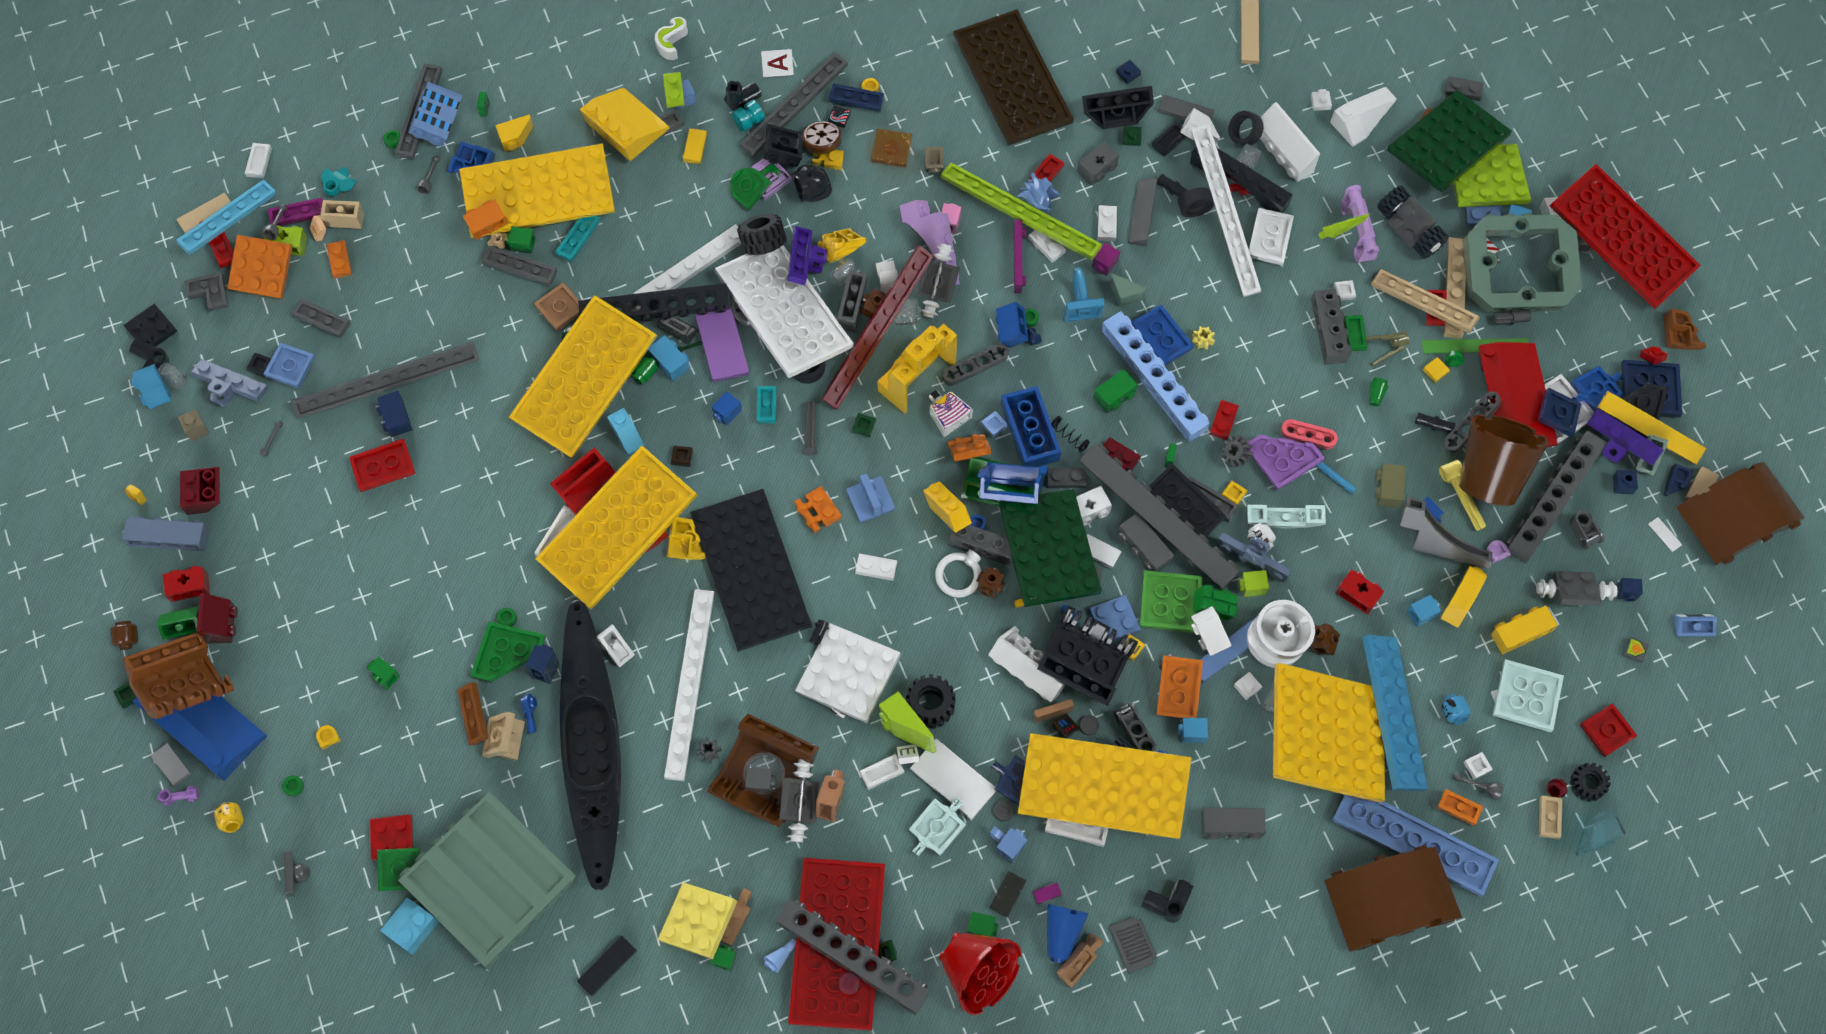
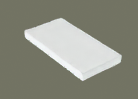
[910,739,997,821]

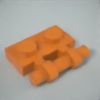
[947,433,991,462]
[794,486,842,533]

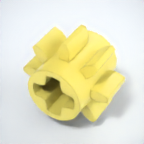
[1192,326,1215,350]

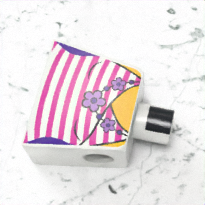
[929,390,973,437]

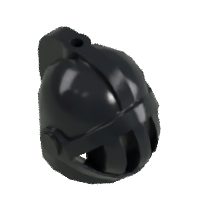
[792,164,832,202]

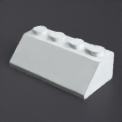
[1259,102,1320,183]

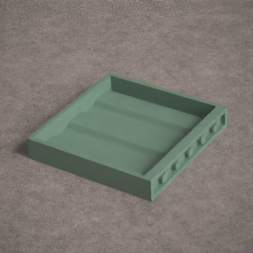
[398,791,577,969]

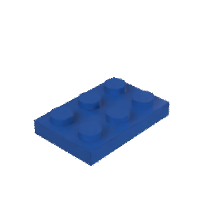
[1132,304,1194,366]

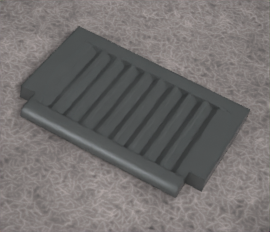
[1109,917,1157,974]

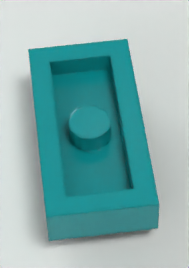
[757,386,777,423]

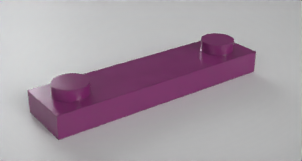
[1014,220,1026,293]

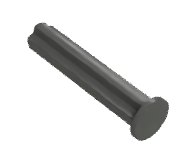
[802,401,817,456]

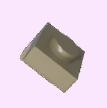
[925,147,944,173]

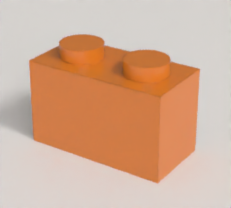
[463,199,509,240]

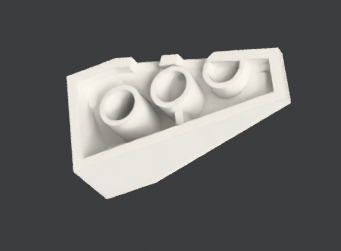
[1330,87,1397,147]

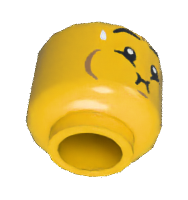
[214,802,244,833]

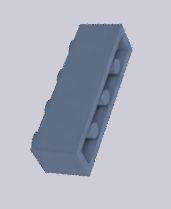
[122,516,209,551]

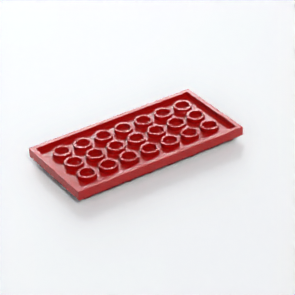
[1549,164,1701,310]
[788,858,885,1031]

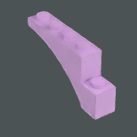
[900,200,960,286]

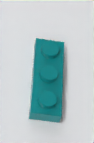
[555,216,601,263]

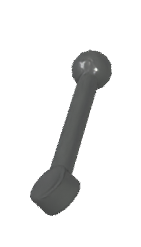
[260,421,283,456]

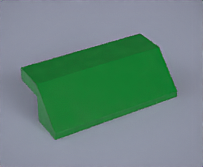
[961,457,1045,507]

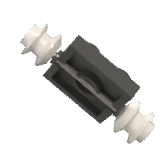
[916,243,960,318]
[1536,571,1617,606]
[780,759,819,842]

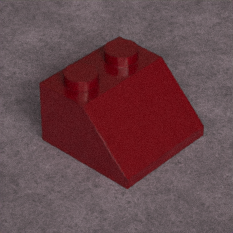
[197,593,238,644]

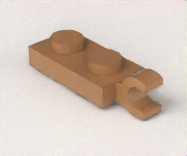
[721,888,752,947]
[1056,933,1103,988]

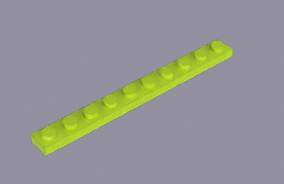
[941,162,1102,261]

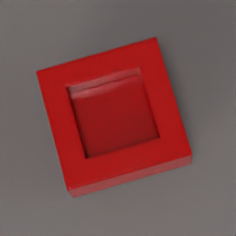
[1639,346,1668,365]

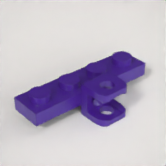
[787,226,827,285]
[1587,408,1664,466]

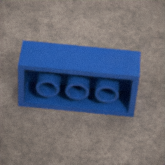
[1001,386,1061,467]

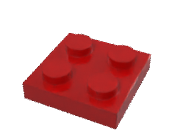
[370,814,414,861]

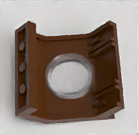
[707,714,819,827]

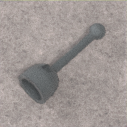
[416,155,440,195]
[262,204,287,240]
[1454,773,1504,800]

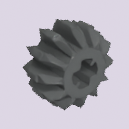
[1221,435,1254,467]

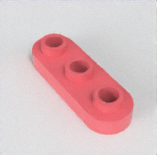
[1281,419,1338,449]

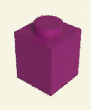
[1092,242,1120,276]

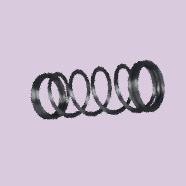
[1051,415,1090,452]

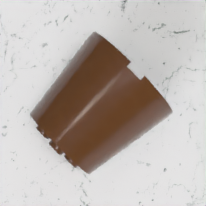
[1459,414,1548,506]

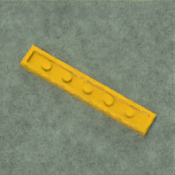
[1597,391,1706,465]

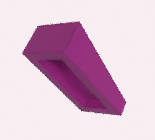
[1033,882,1062,905]

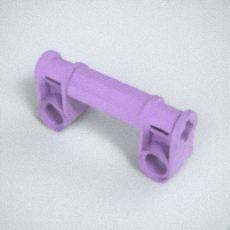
[1341,185,1380,262]

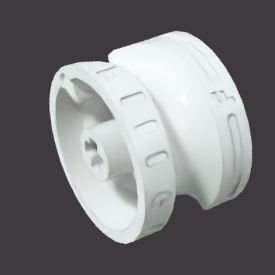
[1247,600,1315,668]

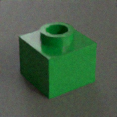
[710,945,737,972]

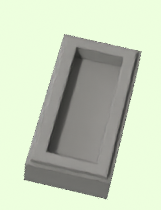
[150,743,191,787]

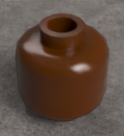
[110,621,139,650]

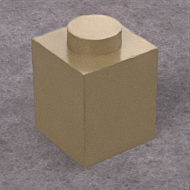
[178,409,209,441]

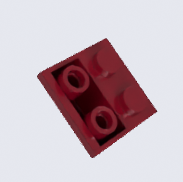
[180,467,220,515]

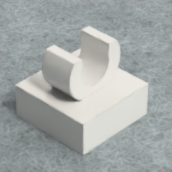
[1310,89,1332,111]

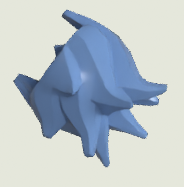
[1017,173,1060,213]

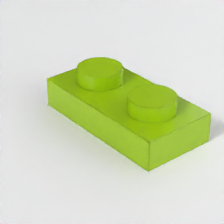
[663,72,685,108]

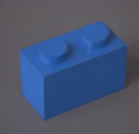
[996,302,1029,348]

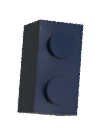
[376,391,413,437]
[525,644,559,684]

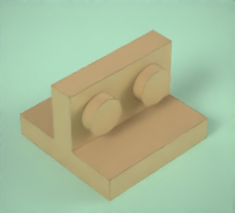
[482,712,525,761]

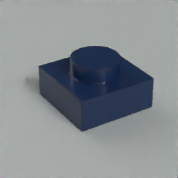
[1116,60,1141,84]

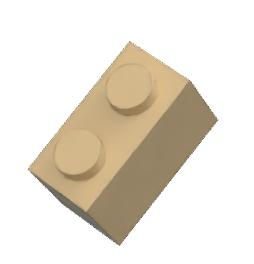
[320,200,364,229]

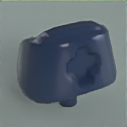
[1027,328,1042,346]

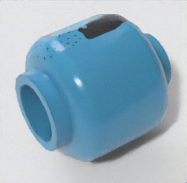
[1441,694,1471,725]

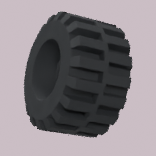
[737,214,787,255]
[906,674,956,729]

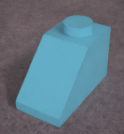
[607,408,645,455]

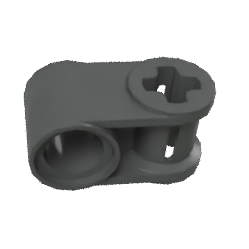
[1570,510,1604,550]

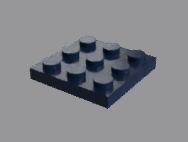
[1621,360,1682,417]

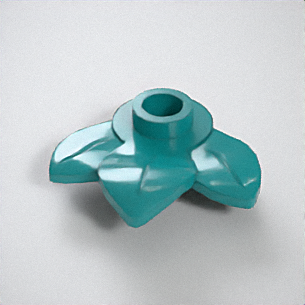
[321,167,357,196]

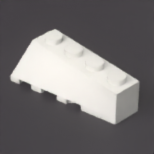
[989,626,1065,702]

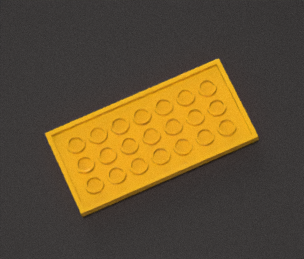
[460,143,615,238]
[509,295,657,459]
[535,446,698,610]
[1018,733,1192,839]

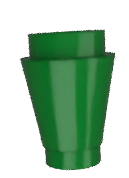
[1369,377,1389,407]

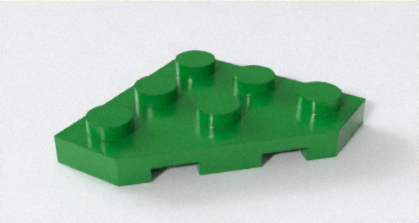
[470,621,546,683]

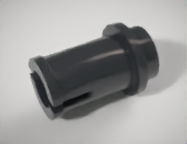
[809,619,829,645]

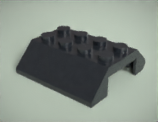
[1037,605,1138,706]

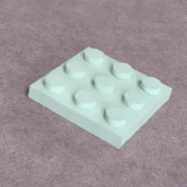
[1492,659,1564,732]

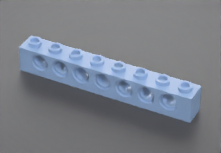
[1101,311,1210,442]

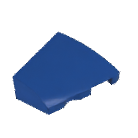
[447,141,496,173]

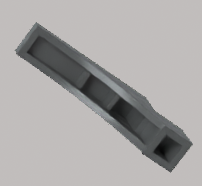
[1400,497,1493,569]

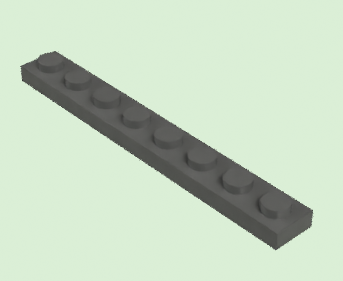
[740,52,848,157]

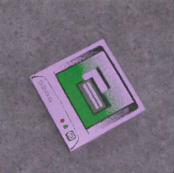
[750,158,792,201]

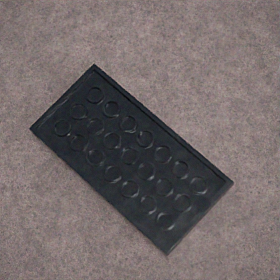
[691,489,812,652]

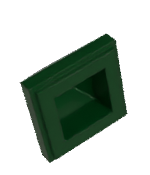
[878,940,897,962]

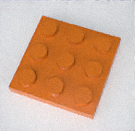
[227,235,293,299]

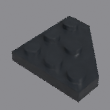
[1603,383,1668,439]

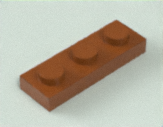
[457,682,488,746]

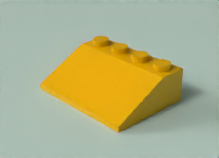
[580,87,670,161]

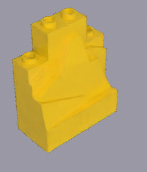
[877,323,957,414]

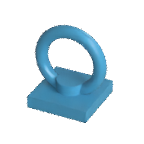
[1063,267,1105,322]

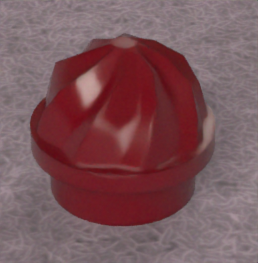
[1547,778,1568,798]

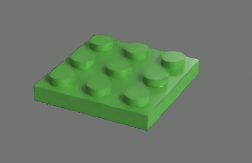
[1139,570,1202,633]

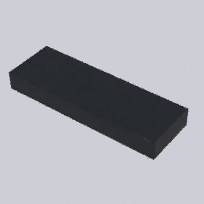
[577,936,637,997]

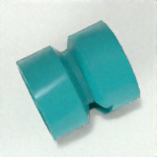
[732,100,765,132]

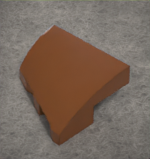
[1663,308,1706,350]

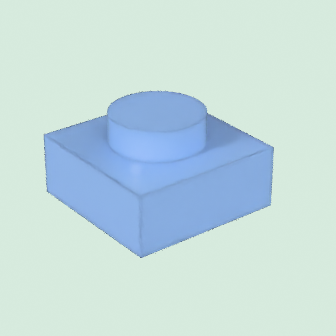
[981,411,1008,438]

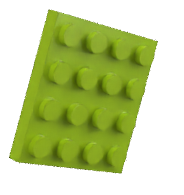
[1453,144,1531,207]

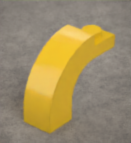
[1441,565,1487,628]

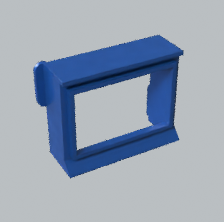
[978,462,1048,504]

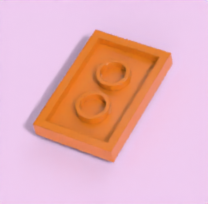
[1157,655,1203,718]

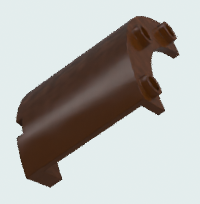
[1676,462,1805,565]
[1324,845,1462,952]

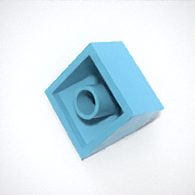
[380,897,439,955]

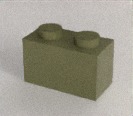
[1374,463,1406,508]

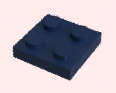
[1538,388,1582,437]

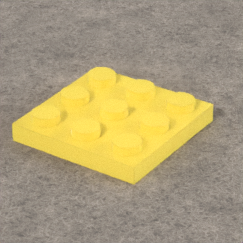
[658,882,737,959]

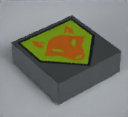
[1623,637,1649,663]

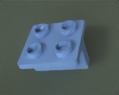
[847,474,895,523]

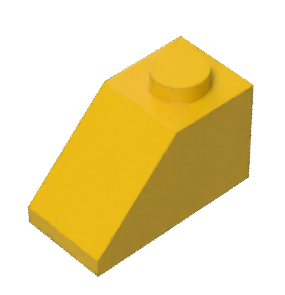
[495,114,533,152]

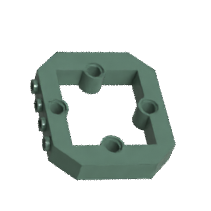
[1463,212,1582,313]

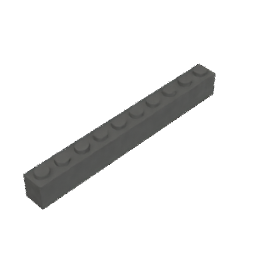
[1080,444,1239,589]

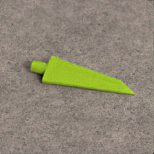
[1319,213,1370,239]

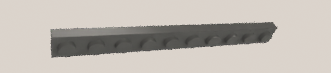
[291,341,479,419]

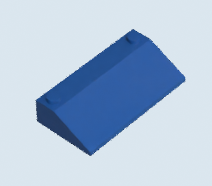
[132,695,267,781]

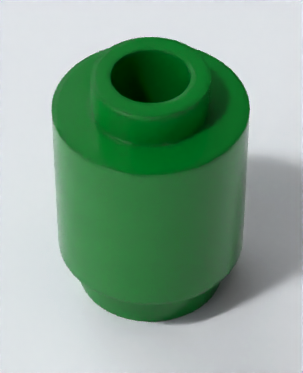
[631,357,658,385]

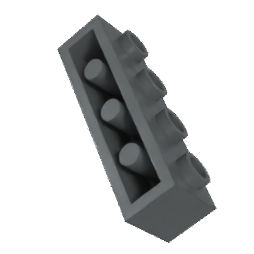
[1311,289,1351,365]

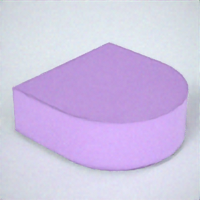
[1487,540,1511,563]

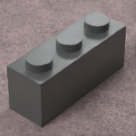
[837,270,867,332]
[1118,513,1174,572]
[1201,808,1266,840]

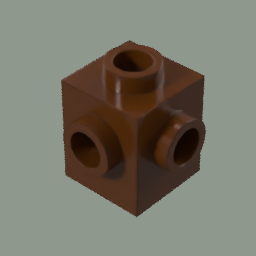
[860,289,886,319]
[976,567,1005,599]
[1309,624,1340,655]

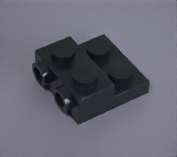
[763,124,802,168]

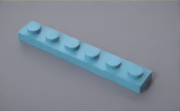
[176,179,276,255]

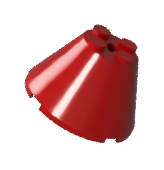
[939,932,1022,1015]

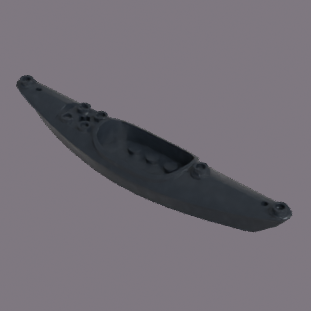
[560,600,621,891]

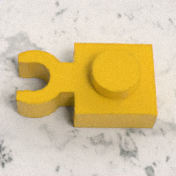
[812,150,844,170]

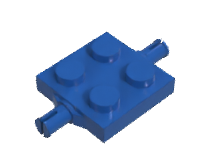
[1570,365,1623,412]

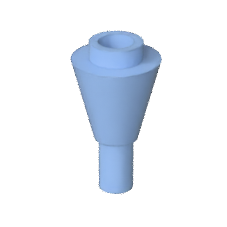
[764,939,796,973]

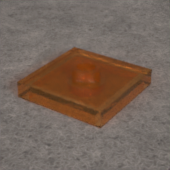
[871,129,912,167]

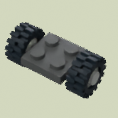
[1377,185,1449,259]

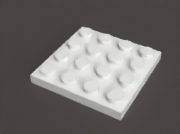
[795,623,901,723]

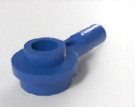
[521,693,537,734]

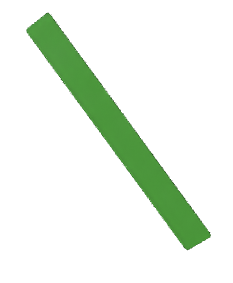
[1422,338,1529,354]

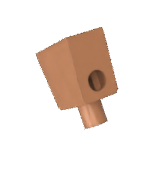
[816,770,845,822]

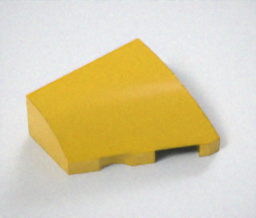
[666,517,706,560]

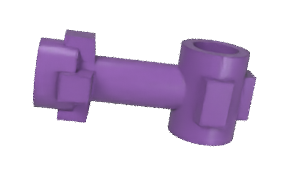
[158,786,199,806]

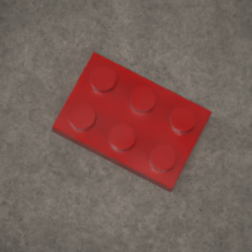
[349,438,416,492]

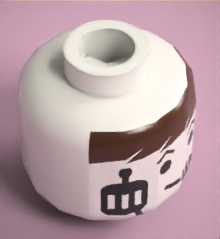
[1247,523,1276,551]

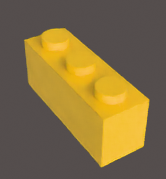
[923,481,972,533]
[1490,605,1558,655]

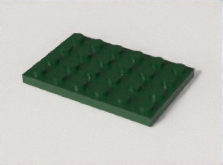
[1387,90,1512,193]
[999,489,1102,607]

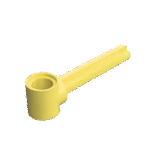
[1439,460,1486,531]

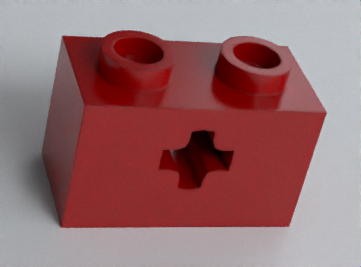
[163,566,210,602]
[1336,569,1384,615]

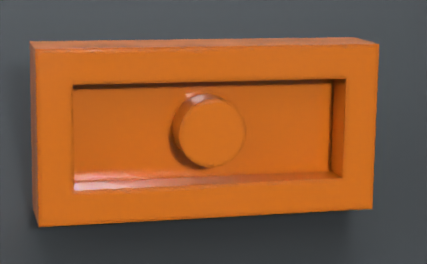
[326,240,352,279]
[1437,789,1483,826]

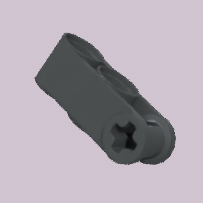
[1113,702,1156,752]

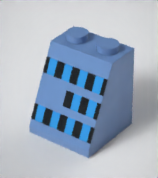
[408,82,462,146]

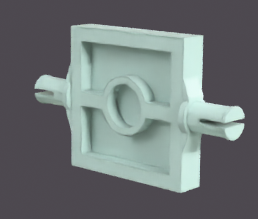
[909,798,966,856]

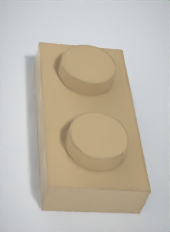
[1539,796,1562,839]

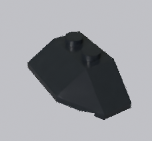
[1082,86,1154,129]

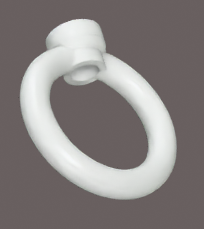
[935,549,981,598]

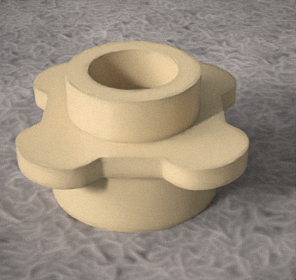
[487,233,507,249]

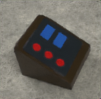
[1052,714,1080,739]

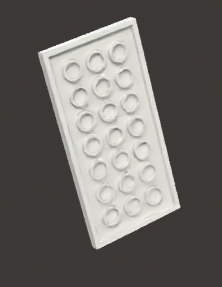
[715,245,853,378]

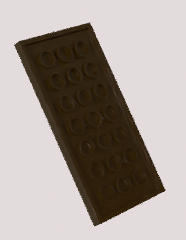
[953,9,1074,146]

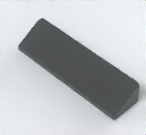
[1129,178,1157,246]

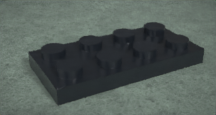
[1149,464,1227,537]

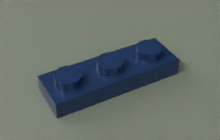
[829,83,884,112]

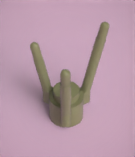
[1366,331,1410,366]

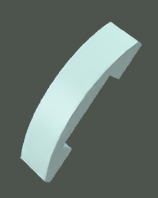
[1247,505,1326,528]

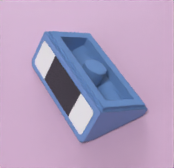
[1673,614,1717,636]

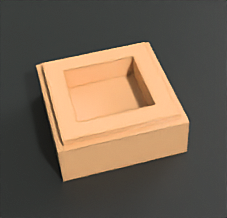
[309,215,327,242]

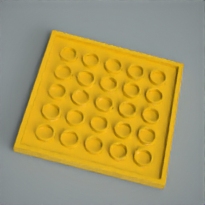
[1273,663,1385,803]

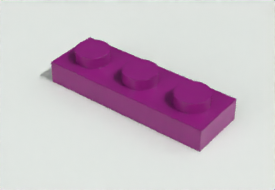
[268,197,323,226]

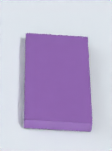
[696,308,749,382]

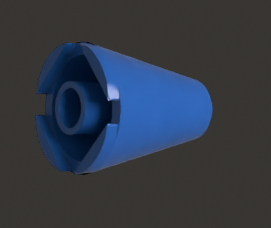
[1047,904,1088,963]

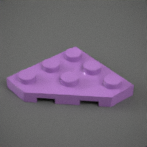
[1248,435,1325,491]

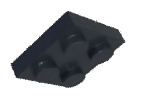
[124,303,177,347]

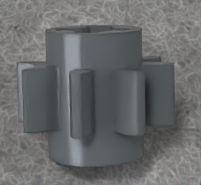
[696,737,722,764]

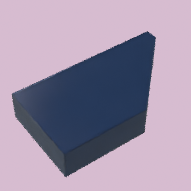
[1663,463,1693,496]

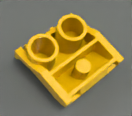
[818,228,866,263]

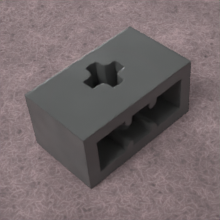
[1077,142,1119,185]

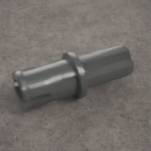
[1493,310,1532,325]

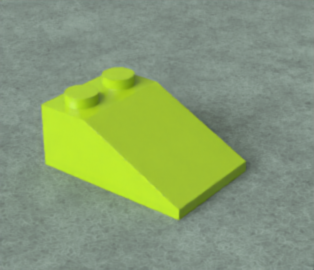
[879,692,936,754]

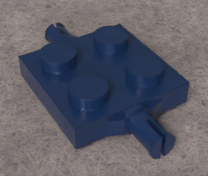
[991,755,1026,806]

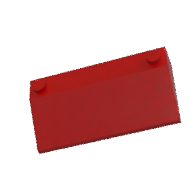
[1478,342,1558,447]
[550,447,669,553]

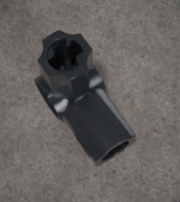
[724,81,762,111]
[129,337,169,373]
[1141,879,1194,923]

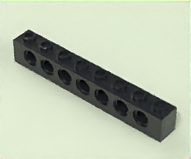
[578,283,730,322]

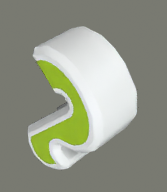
[655,17,688,60]

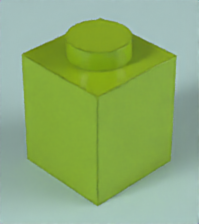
[1238,570,1269,597]

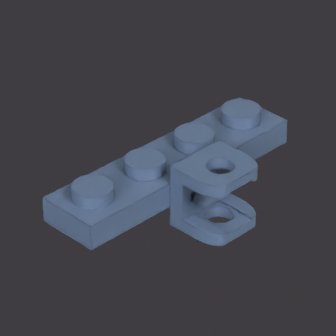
[191,359,268,406]
[1216,533,1291,583]

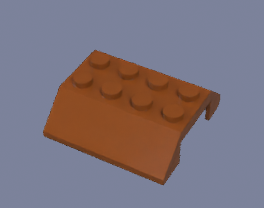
[123,632,234,719]

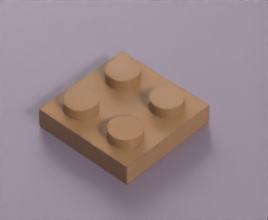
[534,282,580,331]

